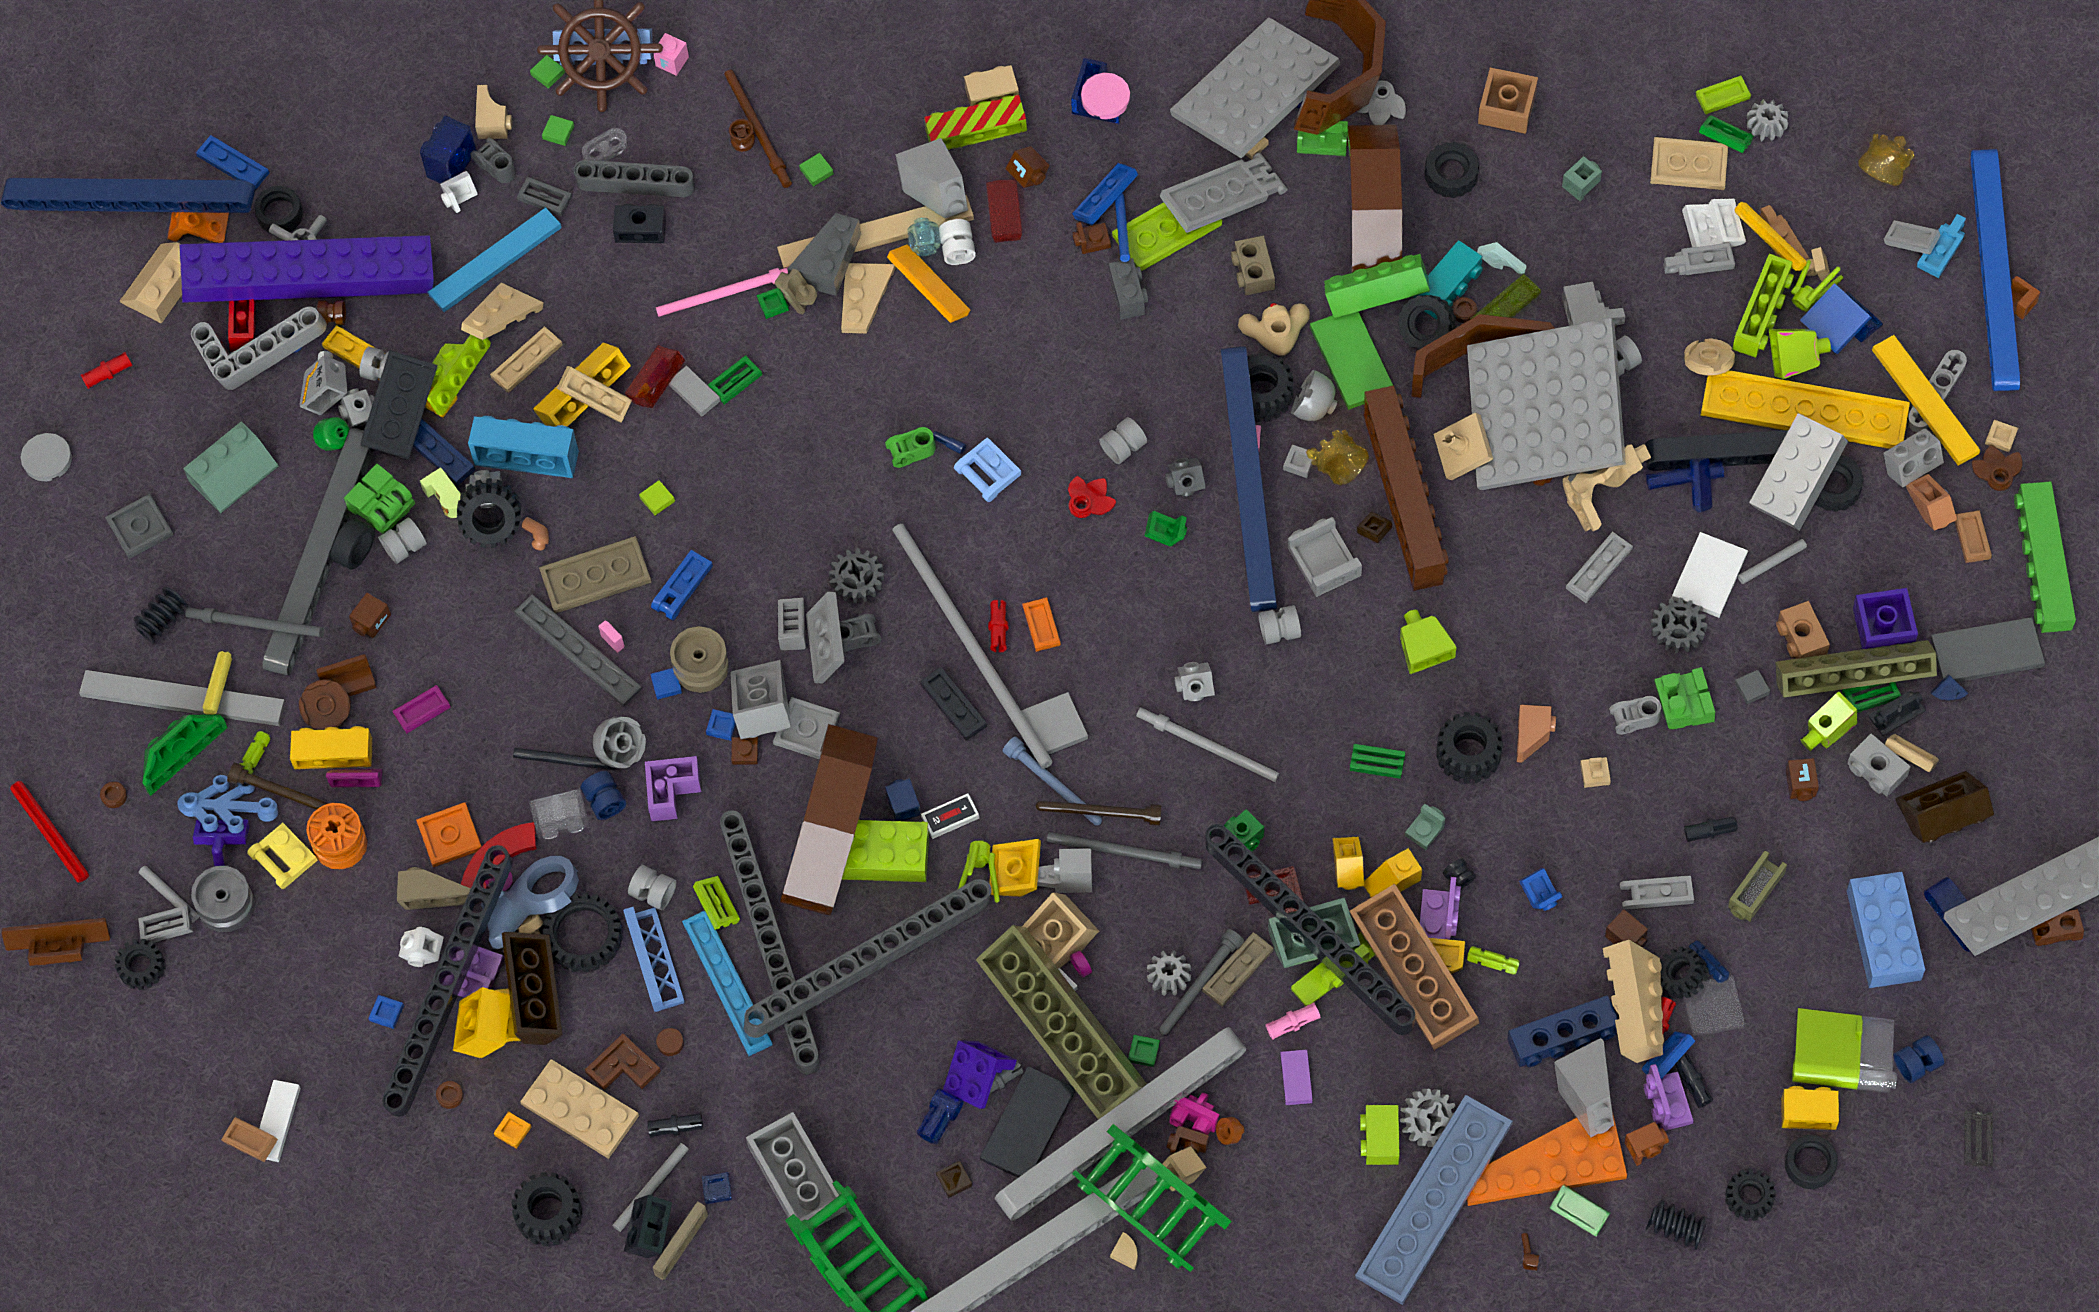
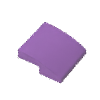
[442,947,505,998]

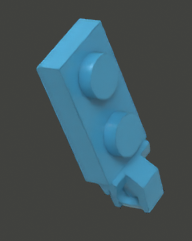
[1917,214,1966,278]

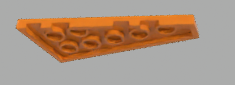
[1466,1116,1627,1206]

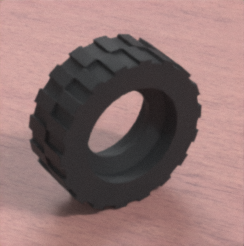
[1424,142,1479,198]
[1398,295,1456,350]
[1815,455,1864,512]

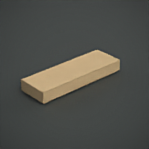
[490,326,562,393]
[557,366,632,422]

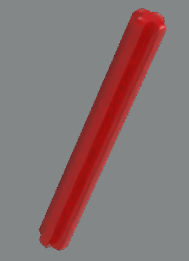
[10,781,89,883]

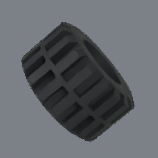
[1248,353,1293,422]
[457,478,521,548]
[1436,712,1503,784]
[512,1172,583,1246]

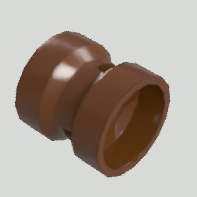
[729,119,755,152]
[317,300,346,325]

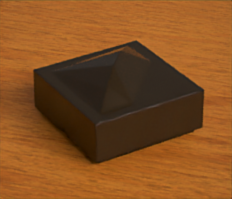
[1357,511,1392,543]
[936,1161,972,1198]

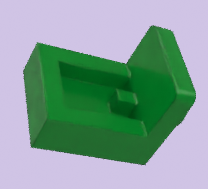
[1144,511,1187,546]

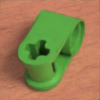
[885,427,936,468]

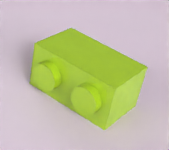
[1360,1105,1399,1165]

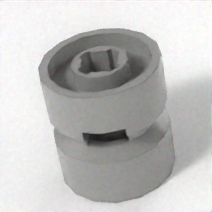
[1616,336,1642,376]
[359,346,389,381]
[1099,417,1147,464]
[378,517,426,564]
[1258,605,1301,645]
[628,865,677,910]

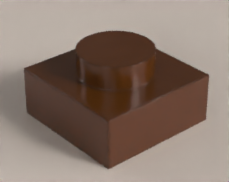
[731,737,759,765]

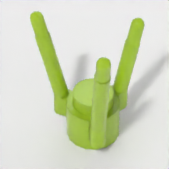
[1791,260,1843,312]
[958,841,1000,903]

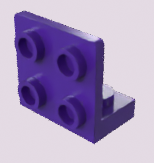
[943,1040,1017,1109]

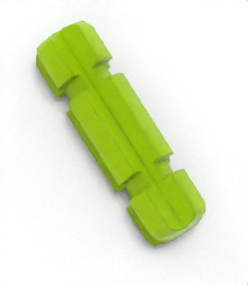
[240,731,270,774]
[1467,946,1519,975]

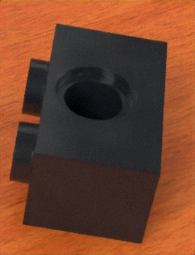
[613,204,666,243]

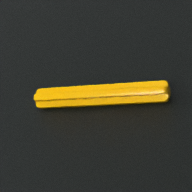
[1734,202,1807,271]

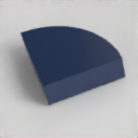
[1930,674,1968,700]

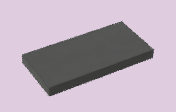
[1930,617,2045,682]

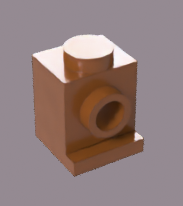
[1624,1122,1669,1166]

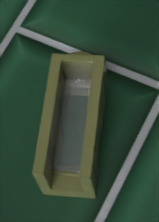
[1728,851,1787,922]

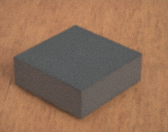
[1735,670,1770,704]

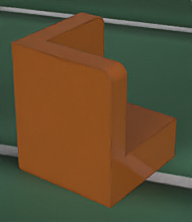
[2011,276,2040,320]

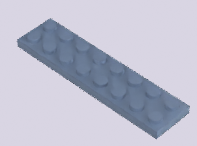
[1355,1095,1512,1305]

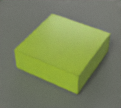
[639,480,675,515]

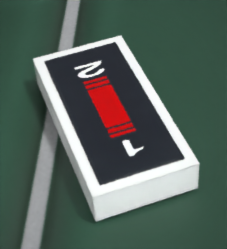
[921,794,979,839]

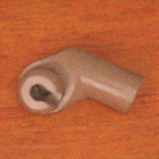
[522,517,549,551]

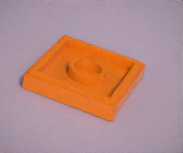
[416,802,481,867]

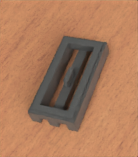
[517,177,572,217]

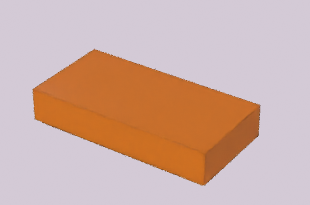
[1022,598,1060,652]

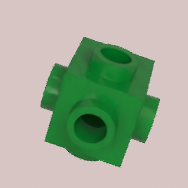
[1224,809,1264,852]

